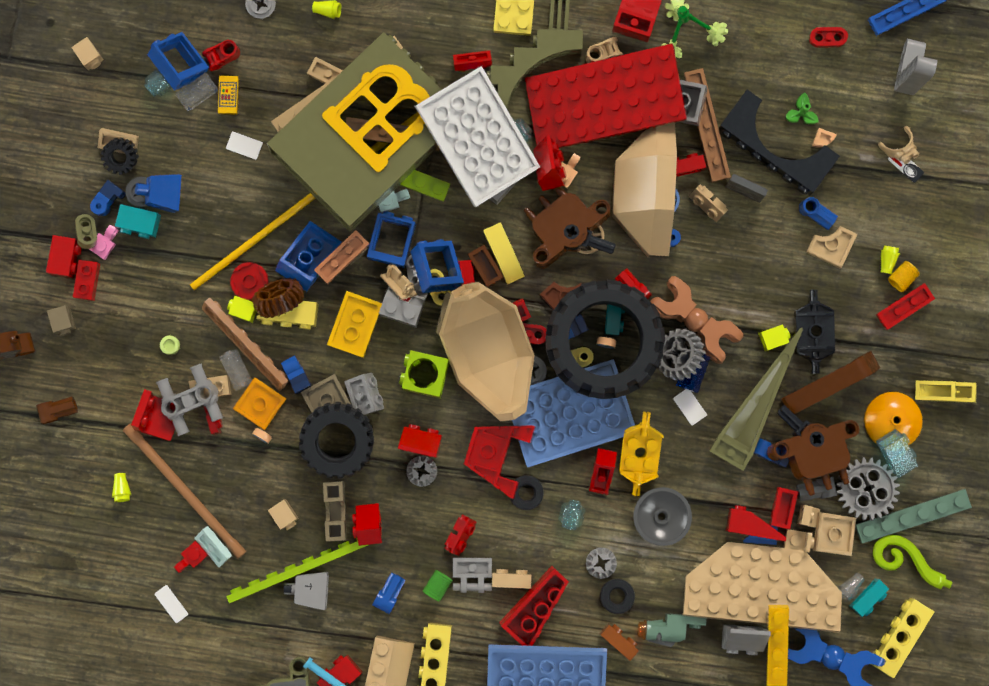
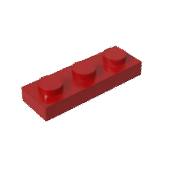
[875,283,935,330]

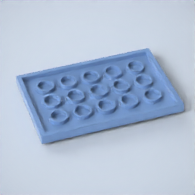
[512,359,635,468]
[487,645,607,686]

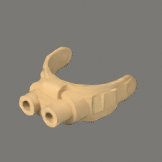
[878,126,919,164]

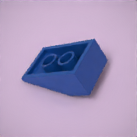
[275,221,341,292]

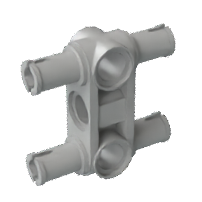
[156,363,223,436]

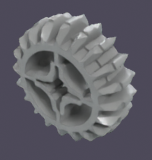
[659,329,706,381]

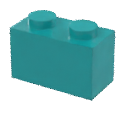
[115,204,161,239]

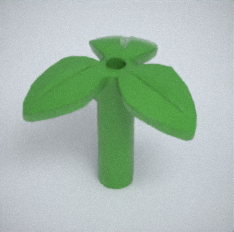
[786,93,819,124]

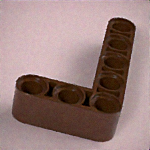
[781,351,880,414]

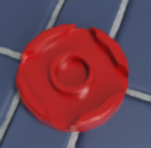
[230,262,269,301]

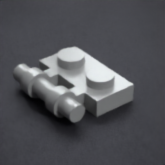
[453,558,492,593]

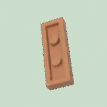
[314,230,370,284]

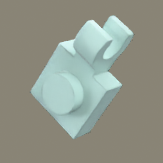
[379,189,410,213]

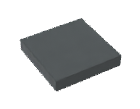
[725,174,768,203]

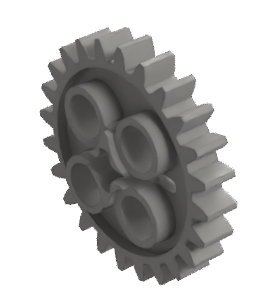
[835,457,900,520]

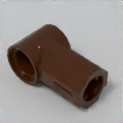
[36,397,78,424]

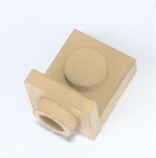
[797,505,820,527]
[784,529,815,552]

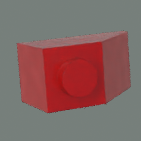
[589,448,617,495]

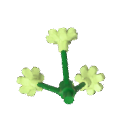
[661,0,728,58]

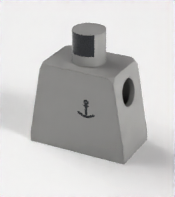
[284,572,329,610]

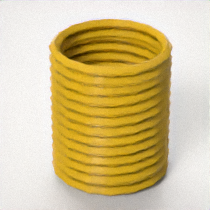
[888,261,920,292]

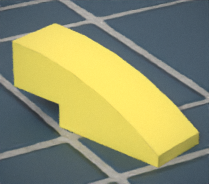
[483,222,525,285]
[915,380,977,403]

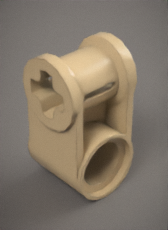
[585,37,623,63]

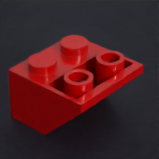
[533,135,567,191]

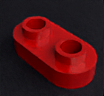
[809,27,848,48]
[523,323,547,345]

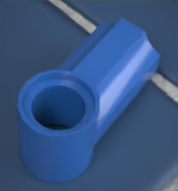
[799,197,838,230]
[372,572,406,614]

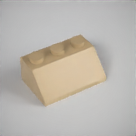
[365,636,415,686]

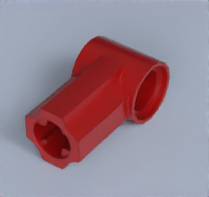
[614,269,652,299]

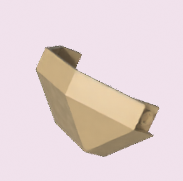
[612,123,677,257]
[439,282,535,421]

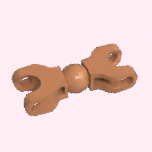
[650,276,743,364]

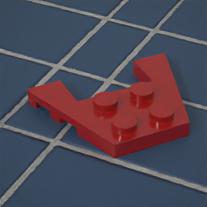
[464,425,536,499]

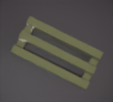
[549,0,570,30]

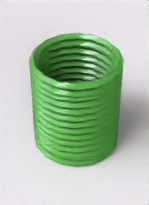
[422,570,452,602]

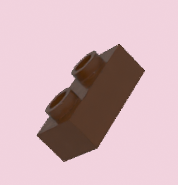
[468,245,504,288]

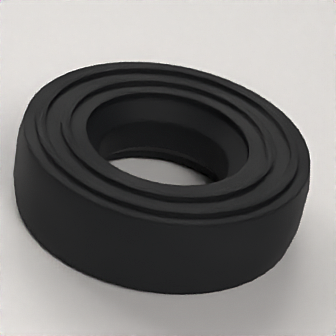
[510,475,544,510]
[600,579,635,614]

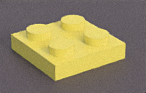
[494,0,534,36]

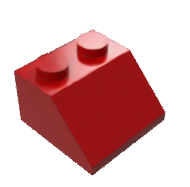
[398,424,442,458]

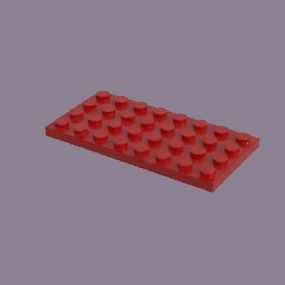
[525,44,687,148]

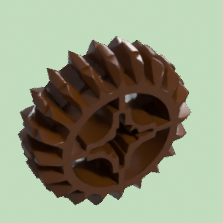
[252,278,304,318]

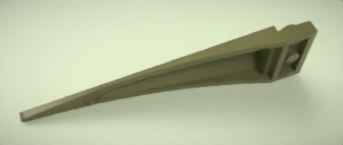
[709,328,803,471]

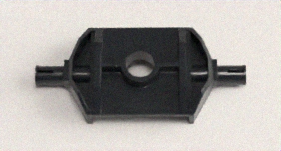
[794,290,835,374]

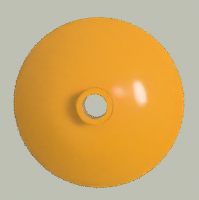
[864,392,922,450]

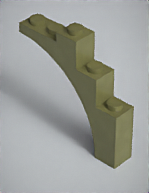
[487,29,583,109]

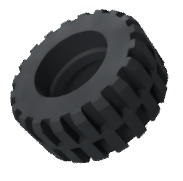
[299,402,374,479]

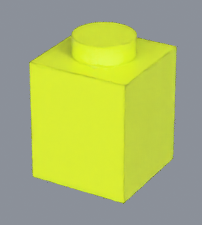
[227,296,257,323]
[759,325,790,352]

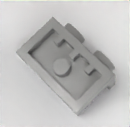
[344,373,384,415]

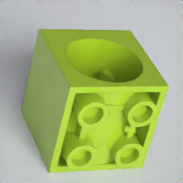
[399,350,449,399]

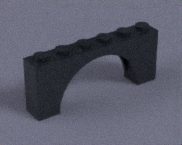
[718,89,840,195]

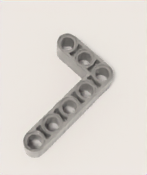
[894,38,937,95]

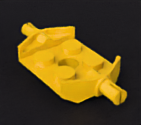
[619,412,664,496]

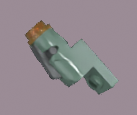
[637,613,707,647]

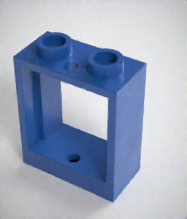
[147,32,209,91]
[367,211,416,268]
[410,239,464,293]

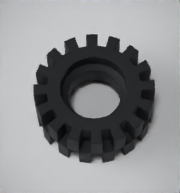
[101,138,139,175]

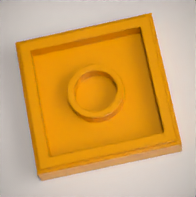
[233,377,287,430]

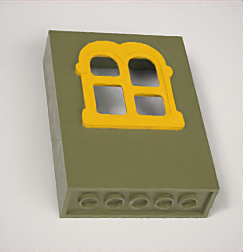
[267,32,442,232]

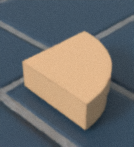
[812,128,837,148]

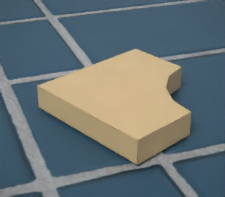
[806,226,857,269]

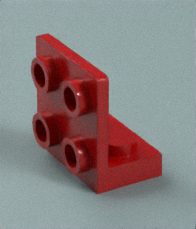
[131,389,176,441]

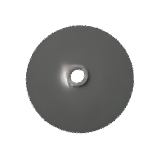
[633,487,692,546]

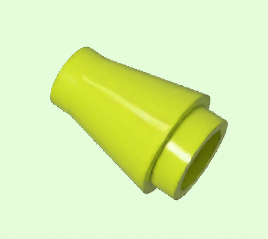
[312,0,341,19]
[881,245,900,274]
[112,473,131,502]

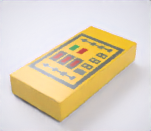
[218,76,239,115]

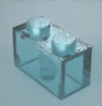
[876,429,918,478]

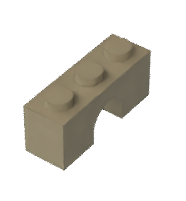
[323,482,347,541]

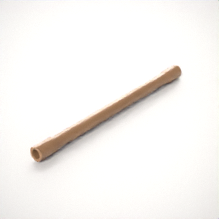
[123,423,246,559]

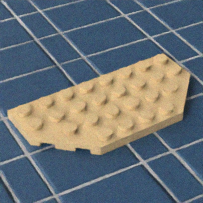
[683,542,842,633]

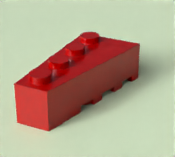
[499,566,569,646]

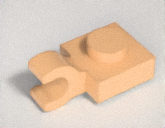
[562,153,580,189]

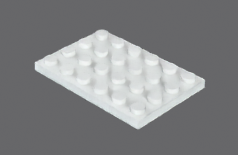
[415,66,540,207]

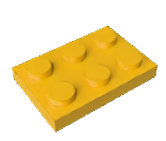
[327,291,382,358]

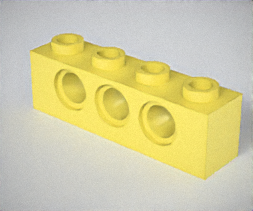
[871,598,934,678]
[418,623,452,686]

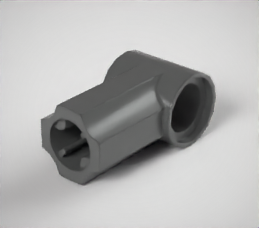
[796,476,837,501]

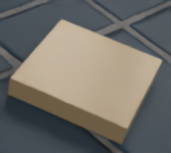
[813,512,856,556]

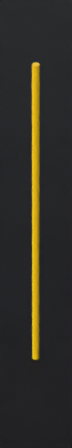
[190,112,420,290]

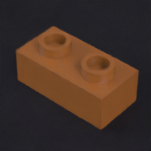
[599,623,639,661]

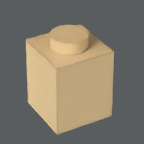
[71,37,104,70]
[268,499,299,530]

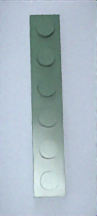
[855,489,972,543]

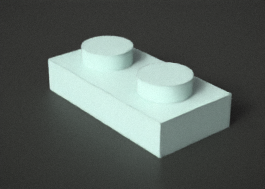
[195,526,232,567]

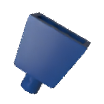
[135,174,182,213]

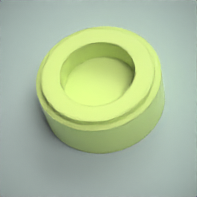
[160,335,180,355]

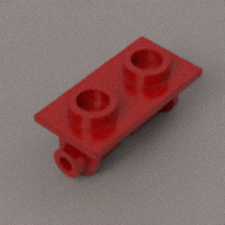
[444,514,477,556]

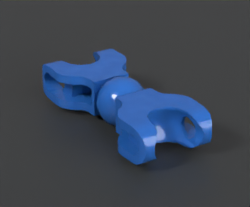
[788,628,886,686]

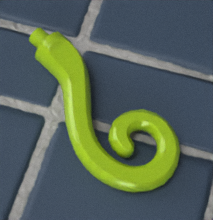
[873,535,952,590]

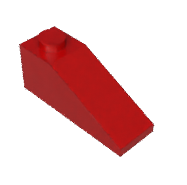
[726,505,786,541]

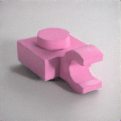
[89,225,119,260]

